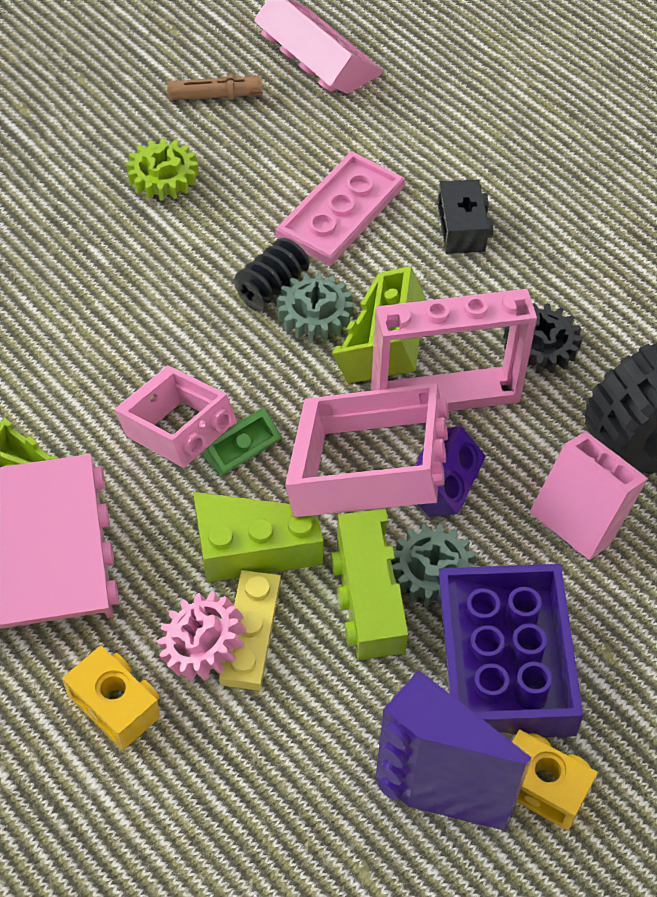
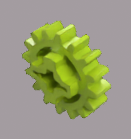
[126,138,199,201]

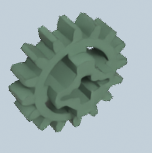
[277,272,354,342]
[391,524,477,607]

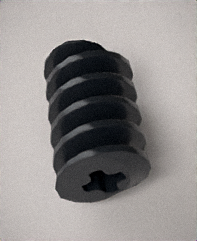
[234,238,310,311]

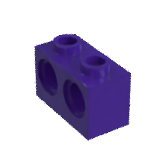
[414,426,486,517]

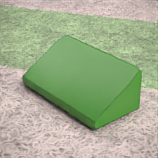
[201,407,283,476]

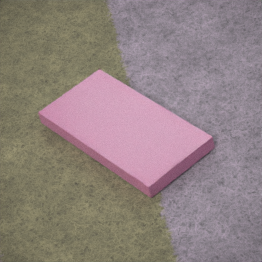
[275,151,405,266]

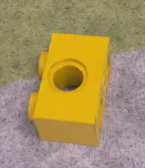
[62,645,160,751]
[512,729,598,831]

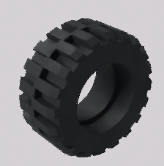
[585,343,657,474]

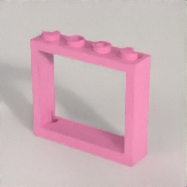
[371,289,537,411]
[285,383,449,517]

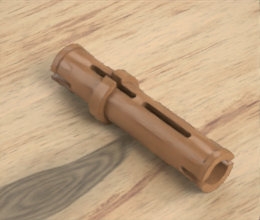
[167,74,263,101]

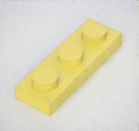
[219,570,281,691]

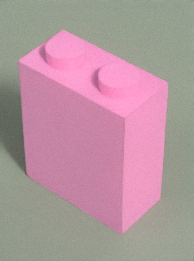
[530,431,648,560]

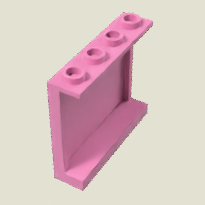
[0,454,119,629]

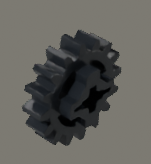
[503,303,582,374]

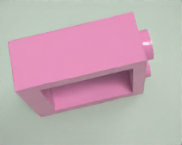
[114,365,237,468]

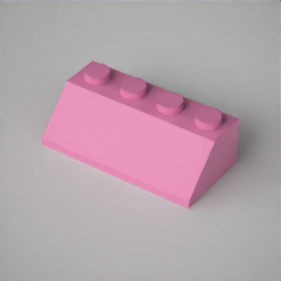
[254,0,384,94]

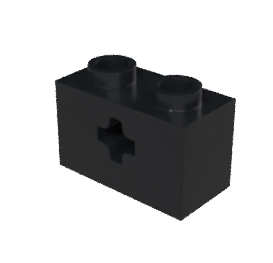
[437,179,493,254]

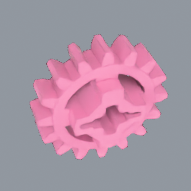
[157,592,246,681]

